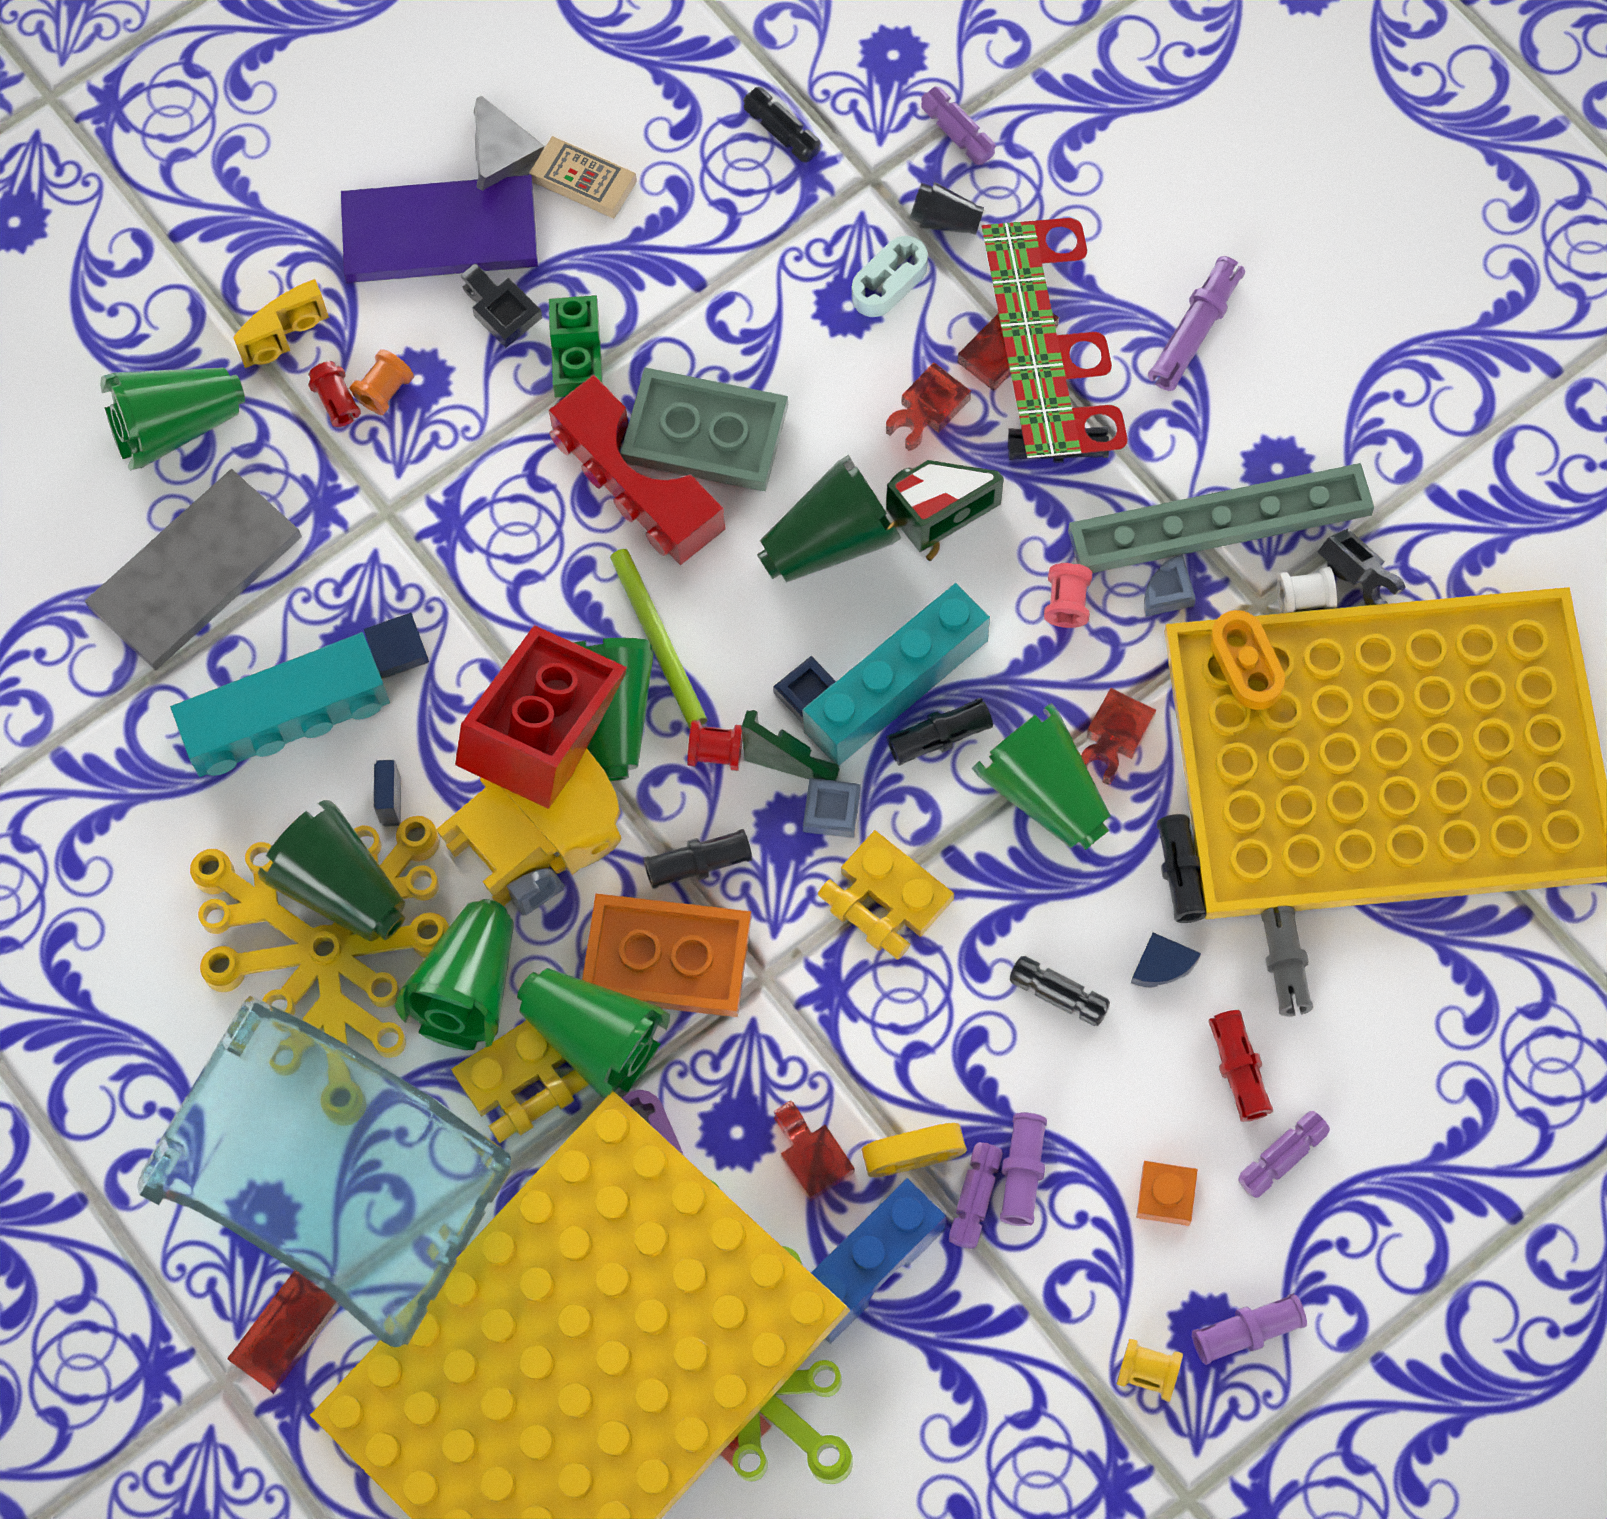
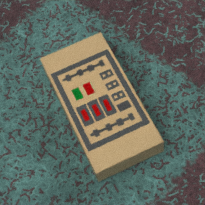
[529,136,637,219]

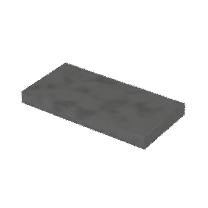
[85,468,302,671]

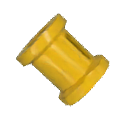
[1116,1338,1183,1402]

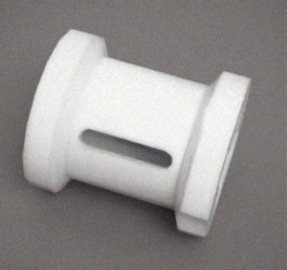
[1277,567,1337,613]

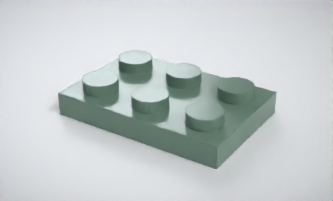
[620,367,789,492]

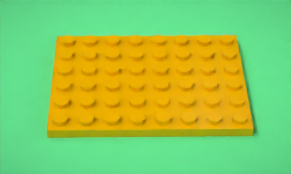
[1164,587,1607,920]
[310,1091,850,1519]

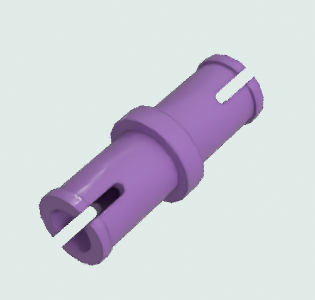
[1000,1112,1047,1226]
[1192,1293,1307,1365]

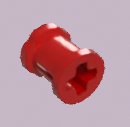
[687,720,743,771]

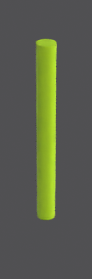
[610,549,708,728]

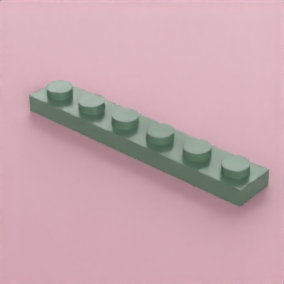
[1068,463,1374,573]

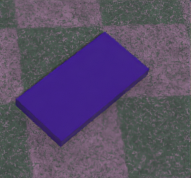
[340,175,538,283]

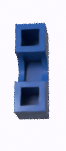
[811,1178,946,1344]

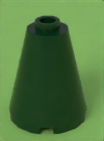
[757,454,901,583]
[258,800,406,942]

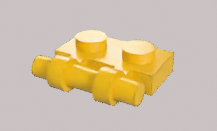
[817,829,954,960]
[451,1020,589,1143]

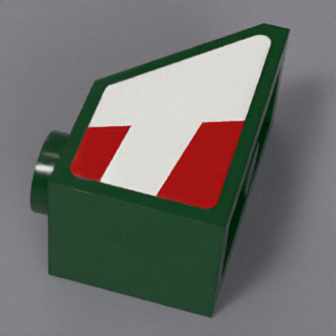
[886,460,1004,552]

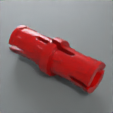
[1208,1010,1274,1122]

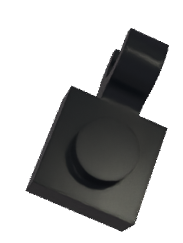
[460,264,542,348]
[1317,529,1406,606]

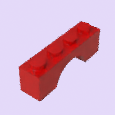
[548,375,726,566]

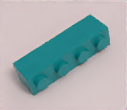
[803,582,990,766]
[170,632,390,777]

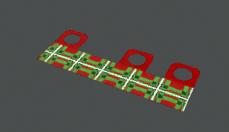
[981,218,1128,458]

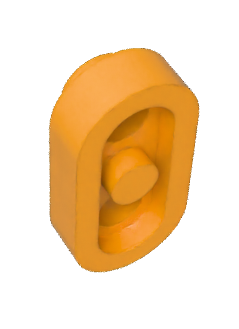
[1210,610,1285,710]

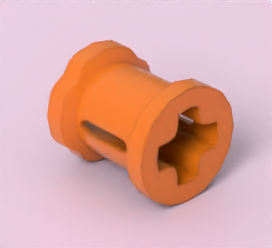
[349,349,414,415]

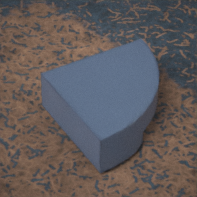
[1144,554,1196,617]
[507,868,565,916]

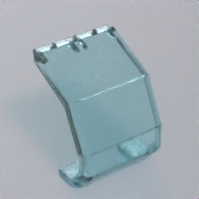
[137,996,512,1347]

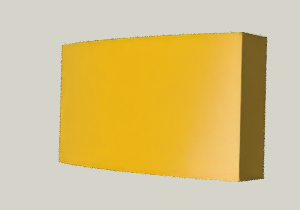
[233,278,329,368]

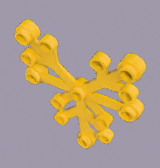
[190,816,449,1126]

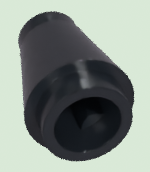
[910,181,984,235]

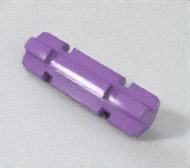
[921,86,996,165]
[1238,1111,1330,1198]
[949,1142,1003,1249]

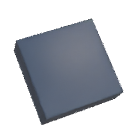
[803,778,861,838]

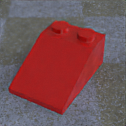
[455,625,627,809]

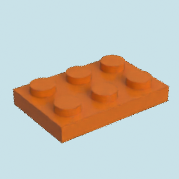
[582,893,752,1017]

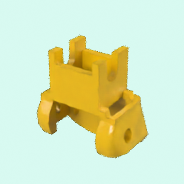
[436,748,622,906]

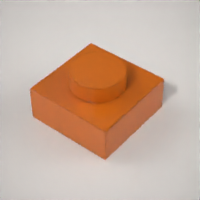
[1136,1161,1198,1226]

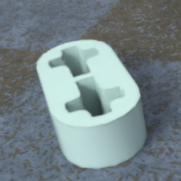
[852,235,928,317]

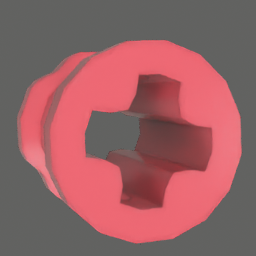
[1044,563,1092,628]

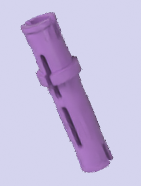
[1147,256,1246,391]

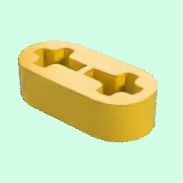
[861,1122,967,1177]

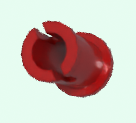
[308,361,361,427]

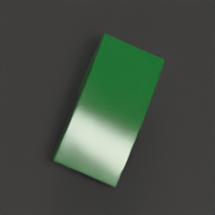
[549,295,603,398]

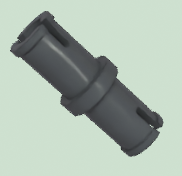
[1261,906,1313,1017]

